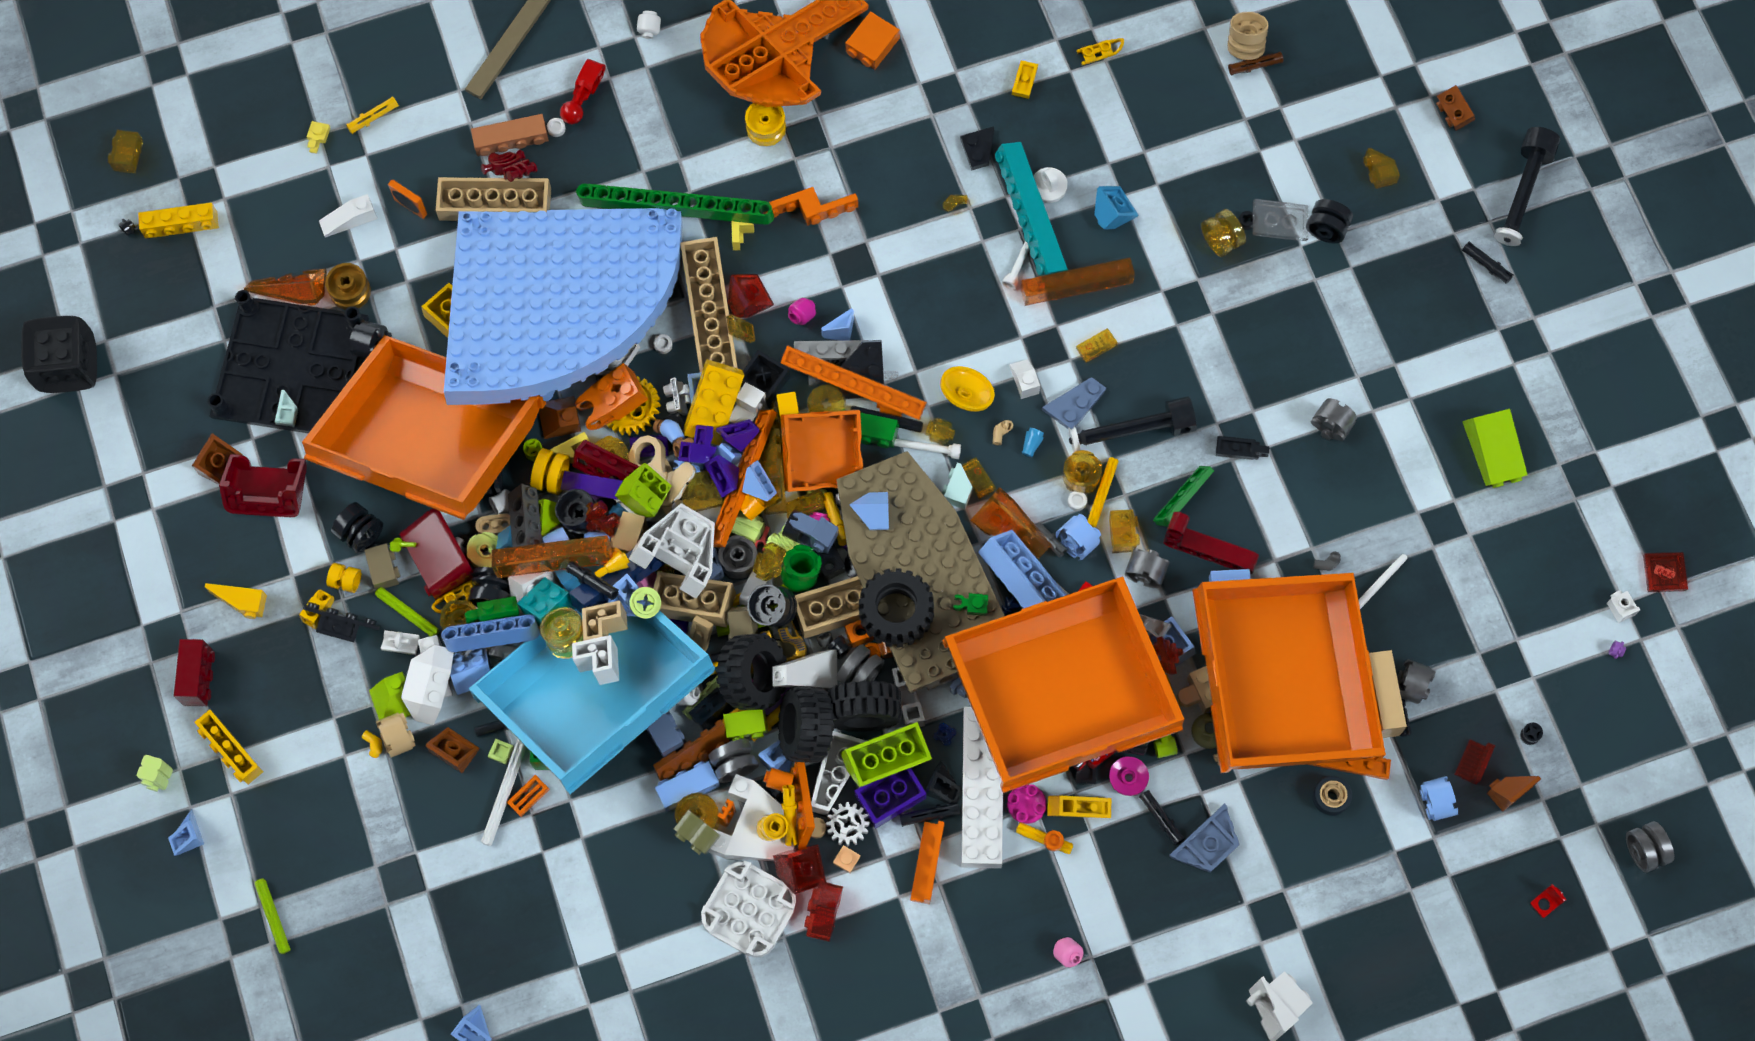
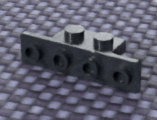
[302,602,380,643]

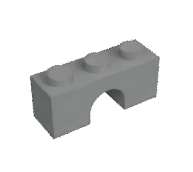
[892,667,925,727]

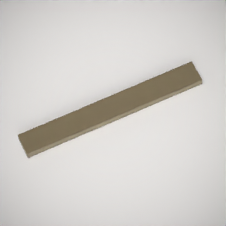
[465,0,551,99]

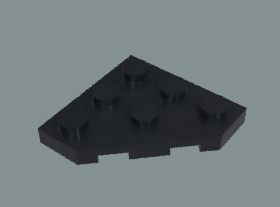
[827,340,884,400]

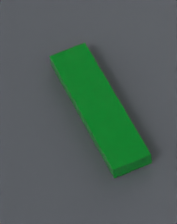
[1153,466,1214,526]

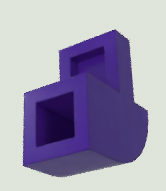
[678,425,717,464]

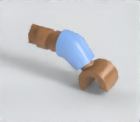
[653,419,694,458]

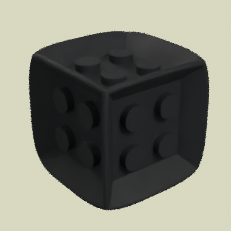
[21,316,97,393]

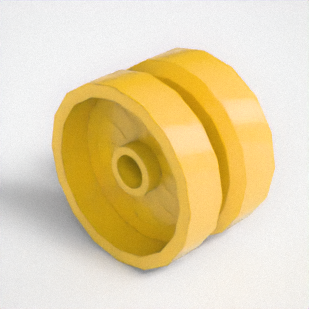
[745,103,786,146]
[530,448,570,495]

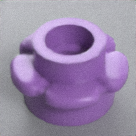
[1609,640,1626,659]

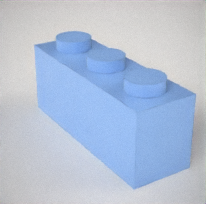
[655,761,720,812]

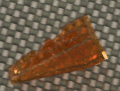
[244,268,327,306]
[970,487,1051,559]

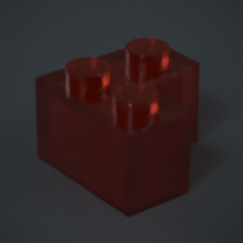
[804,881,843,942]

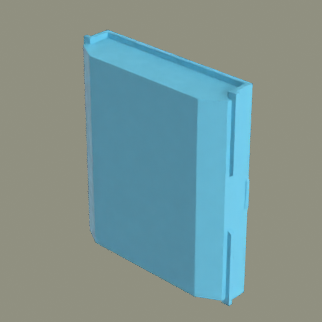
[469,604,716,794]

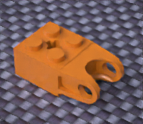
[575,363,649,430]

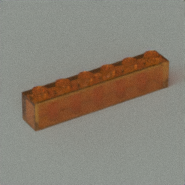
[1021,258,1135,306]
[492,535,613,578]

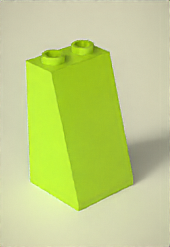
[1463,409,1528,488]

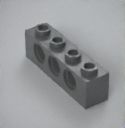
[508,484,543,565]

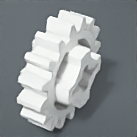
[826,802,869,846]

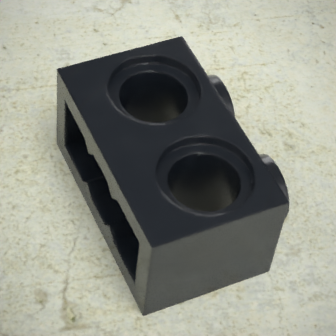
[813,543,846,582]

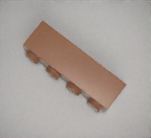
[471,114,549,156]

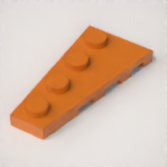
[790,762,815,848]

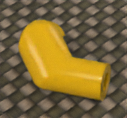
[362,730,383,758]

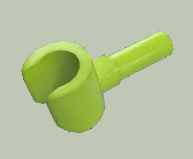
[390,538,416,552]

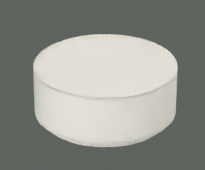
[547,118,566,137]
[653,334,673,354]
[1068,491,1087,511]

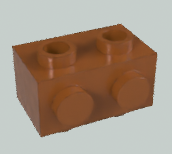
[1436,85,1475,131]

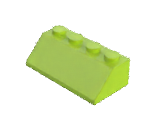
[840,722,932,787]

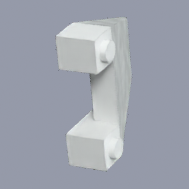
[629,503,715,598]
[708,774,797,862]

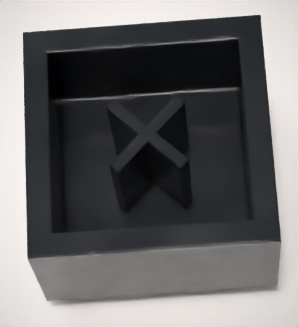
[741,350,790,406]

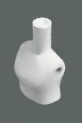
[489,489,510,515]

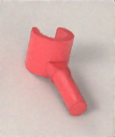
[755,526,770,552]

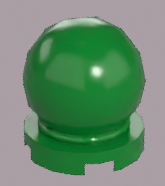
[780,545,822,593]

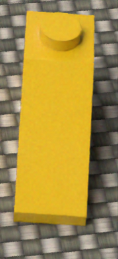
[205,583,267,619]
[1047,795,1112,818]

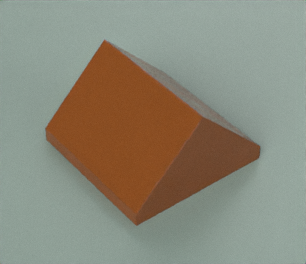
[192,434,243,484]
[426,727,479,773]

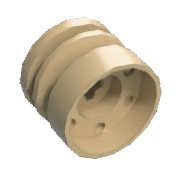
[1227,12,1268,60]

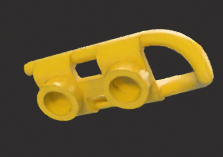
[1077,38,1124,65]
[431,580,473,614]

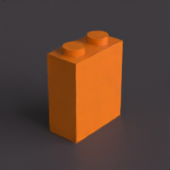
[845,11,900,70]

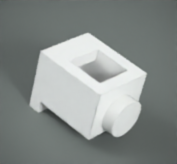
[1607,590,1640,623]

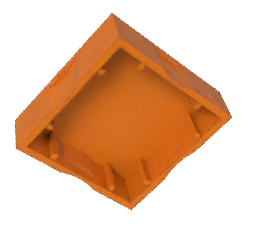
[781,410,863,492]

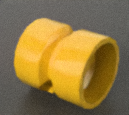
[326,563,362,593]
[756,813,788,841]

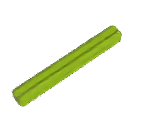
[375,587,439,636]
[254,878,290,954]

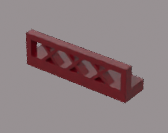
[572,439,639,481]

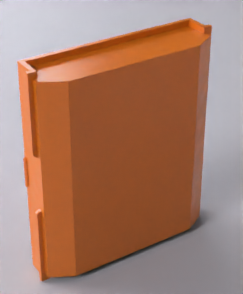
[302,335,546,520]
[1192,573,1386,773]
[942,576,1185,793]

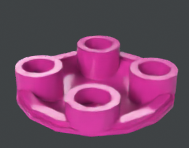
[1007,784,1047,824]

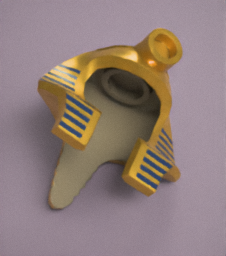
[761,621,807,662]

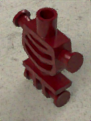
[481,150,537,182]

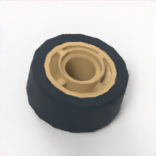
[1313,776,1352,816]

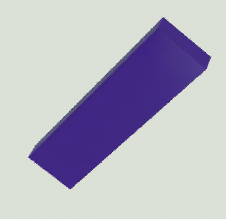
[560,471,623,500]

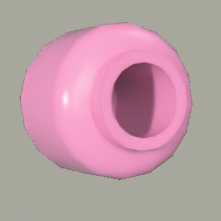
[1053,937,1084,968]

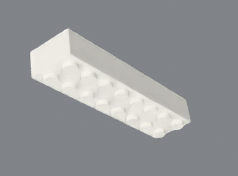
[961,707,1003,868]

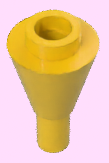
[594,551,630,578]

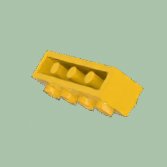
[138,202,219,239]
[195,710,264,785]

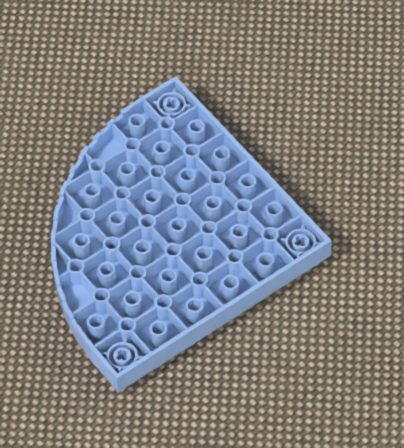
[444,208,682,405]

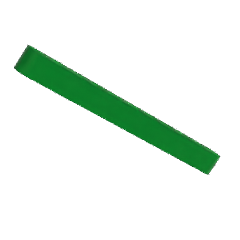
[576,184,774,225]

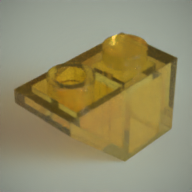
[1363,148,1400,189]

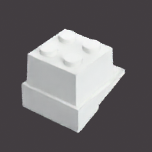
[1246,971,1313,1041]

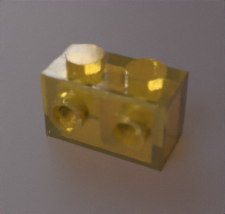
[108,130,143,173]
[1109,509,1140,553]

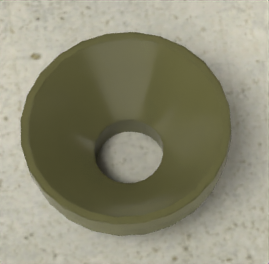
[1191,713,1217,749]

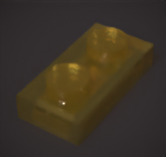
[786,490,824,518]

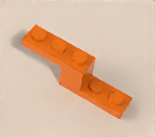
[763,187,858,225]

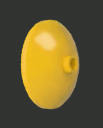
[940,366,995,411]

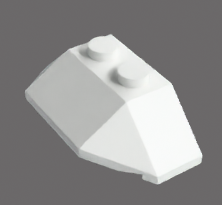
[401,644,454,725]

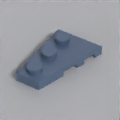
[1042,377,1106,429]

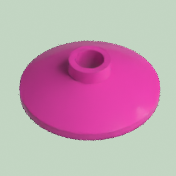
[1109,757,1149,796]

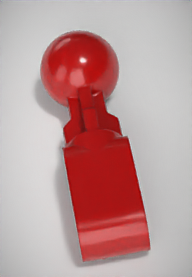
[560,59,606,124]

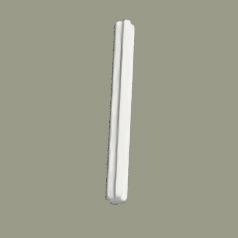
[481,739,527,846]

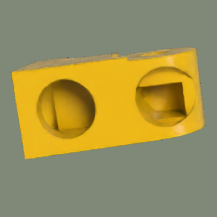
[299,589,334,630]

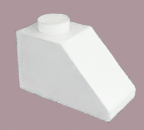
[1010,359,1040,399]

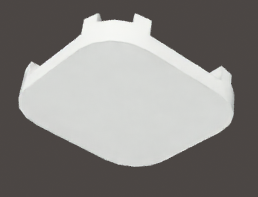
[701,861,797,958]

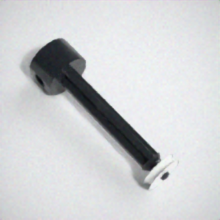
[1494,127,1560,246]
[1068,396,1197,454]

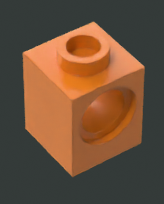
[845,620,874,648]

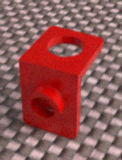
[1530,884,1566,918]

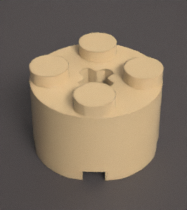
[376,713,416,758]

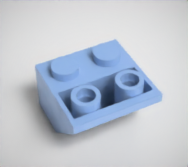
[450,648,492,695]

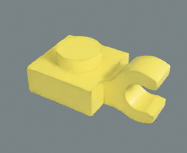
[307,121,330,154]

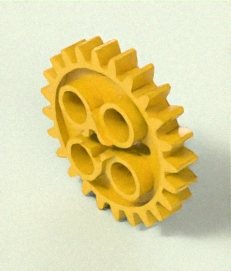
[607,376,661,436]

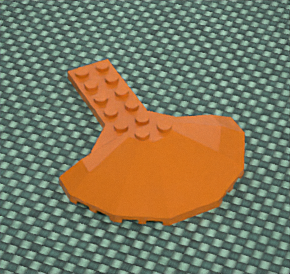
[700,0,869,107]

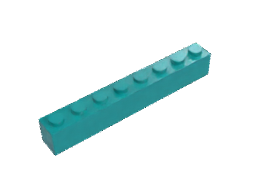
[995,142,1068,282]

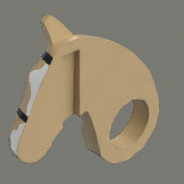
[629,435,696,515]

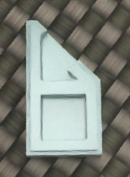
[275,390,298,427]

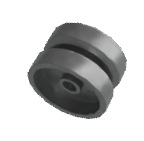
[837,644,884,683]
[708,738,759,783]
[1626,821,1675,873]

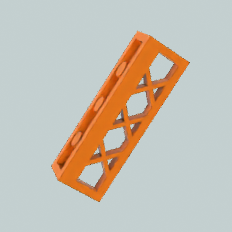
[910,821,944,904]

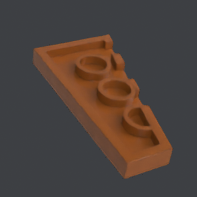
[653,719,730,781]

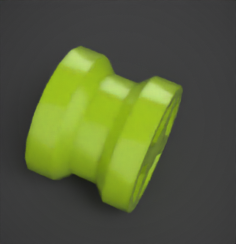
[523,439,543,461]

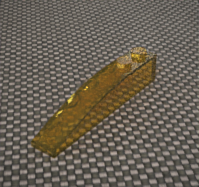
[760,400,787,515]

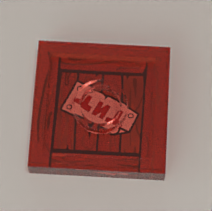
[1643,552,1688,592]

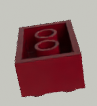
[174,639,215,706]

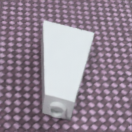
[773,649,837,690]

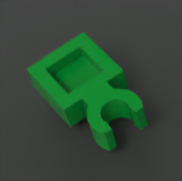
[953,593,988,616]

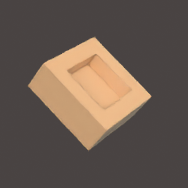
[833,845,861,874]

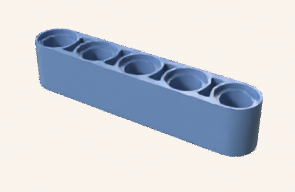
[441,615,540,652]

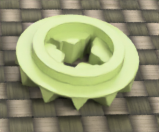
[629,587,661,619]

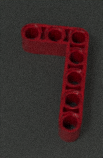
[1163,512,1259,575]

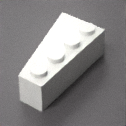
[811,731,866,816]

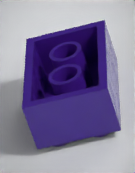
[854,768,926,829]

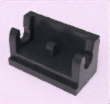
[689,687,734,731]

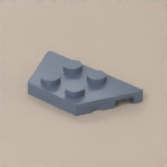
[1169,803,1240,873]

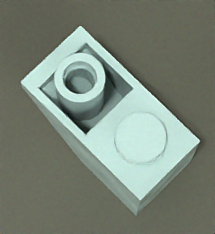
[942,462,972,510]

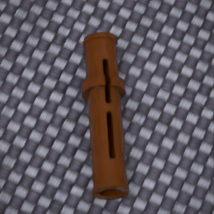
[1228,51,1283,76]

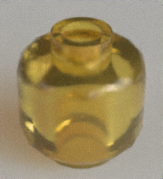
[926,418,955,445]

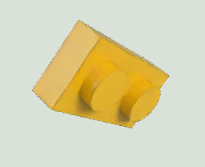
[1012,60,1038,99]

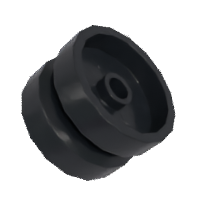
[1306,199,1353,243]

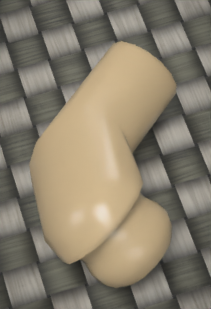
[992,420,1013,445]

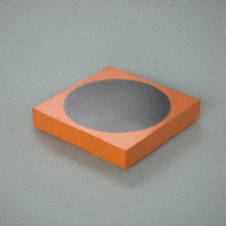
[388,180,427,219]

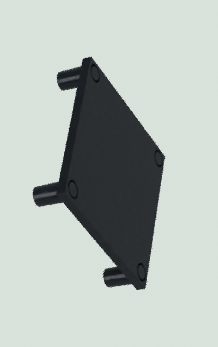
[207,290,369,433]

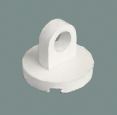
[1034,167,1068,203]

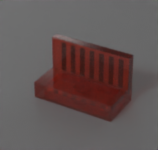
[1454,739,1495,785]

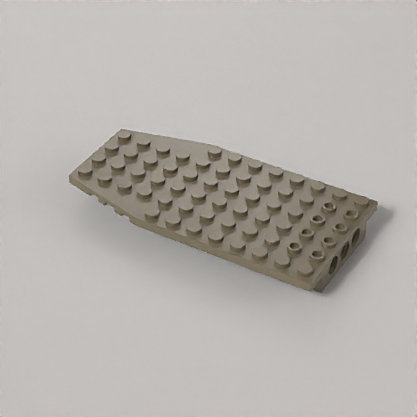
[836,451,1004,693]

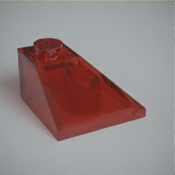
[728,274,774,318]
[773,845,827,894]

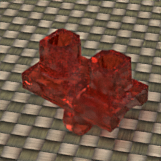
[585,500,620,537]
[1152,636,1184,675]

